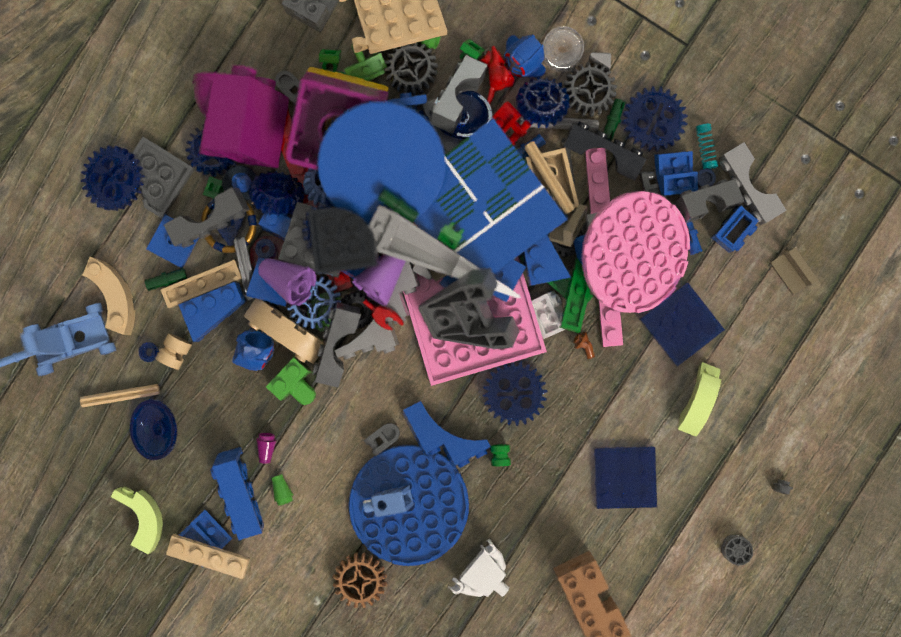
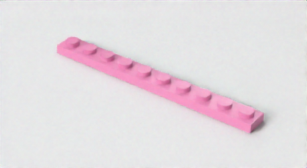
[585,148,623,347]

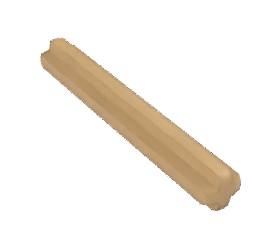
[525,141,574,214]
[80,384,160,407]

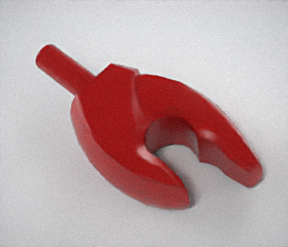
[363,299,404,330]

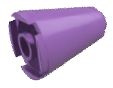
[353,254,406,306]
[258,258,316,306]

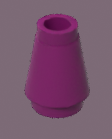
[256,433,276,463]

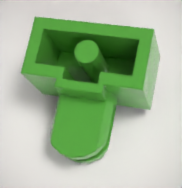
[266,357,316,405]

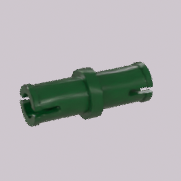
[603,98,626,141]
[377,188,419,223]
[144,267,188,291]

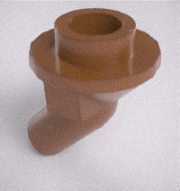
[573,331,595,359]

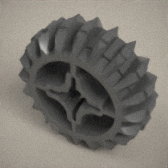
[384,42,438,95]
[563,62,617,117]

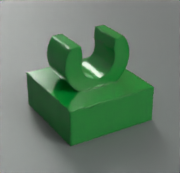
[460,39,485,60]
[319,49,341,71]
[203,176,224,199]
[437,222,464,251]

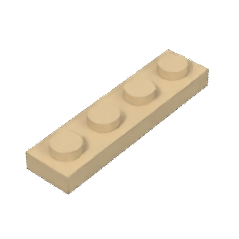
[161,260,241,308]
[166,534,250,579]

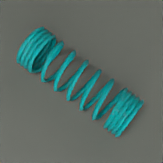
[695,123,718,169]

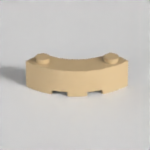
[83,257,135,335]
[244,299,324,364]

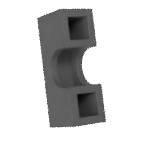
[675,179,744,223]

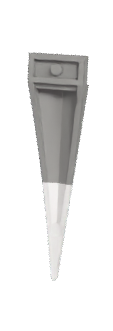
[369,205,521,298]

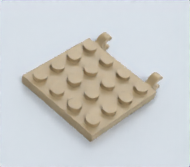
[339,0,447,54]

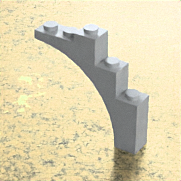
[335,261,420,360]

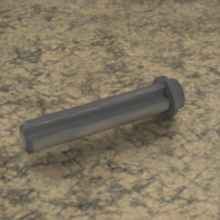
[233,237,255,300]

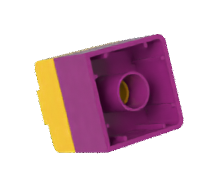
[287,67,388,170]

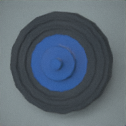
[222,166,259,201]

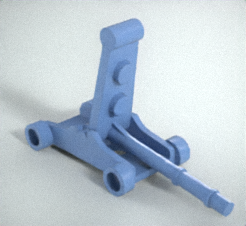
[0,303,116,376]

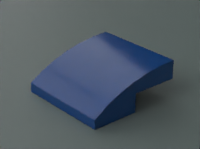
[654,151,698,196]
[179,510,233,568]

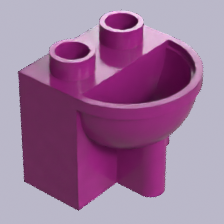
[192,65,289,168]

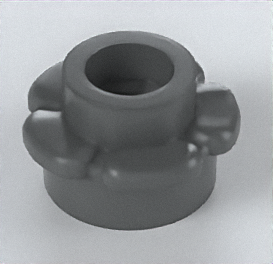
[773,479,793,495]

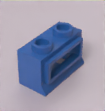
[711,205,759,253]

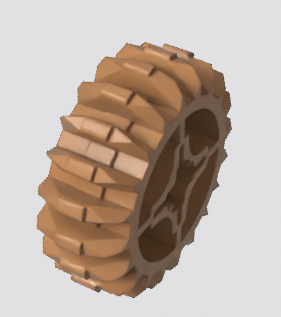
[333,553,387,608]

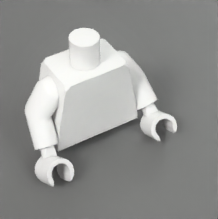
[448,539,510,597]

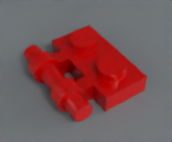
[487,101,531,146]

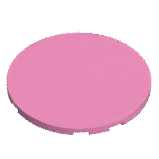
[582,191,690,313]

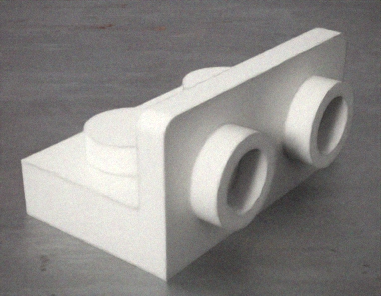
[532,291,565,339]

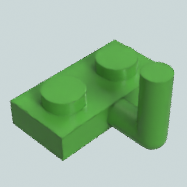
[344,44,387,81]

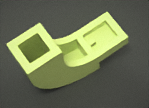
[678,362,721,436]
[111,487,163,554]

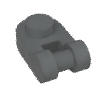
[275,71,301,106]
[639,169,666,197]
[363,423,400,456]

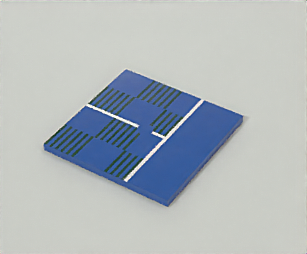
[414,119,567,280]

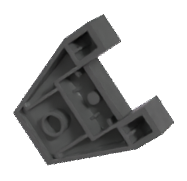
[418,268,520,349]

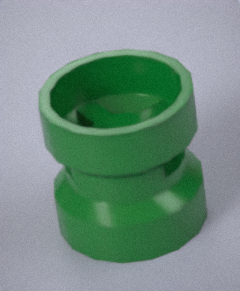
[490,444,511,467]

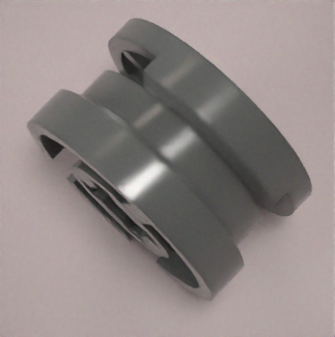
[721,534,753,565]

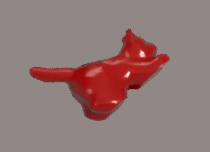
[479,46,515,106]

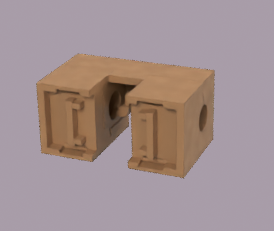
[553,551,632,637]

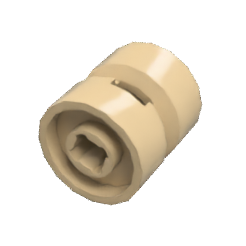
[155,333,192,370]

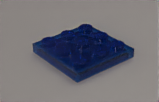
[639,282,725,367]
[594,446,657,509]

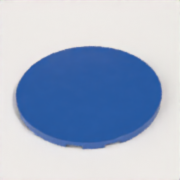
[318,101,445,225]
[349,445,469,566]

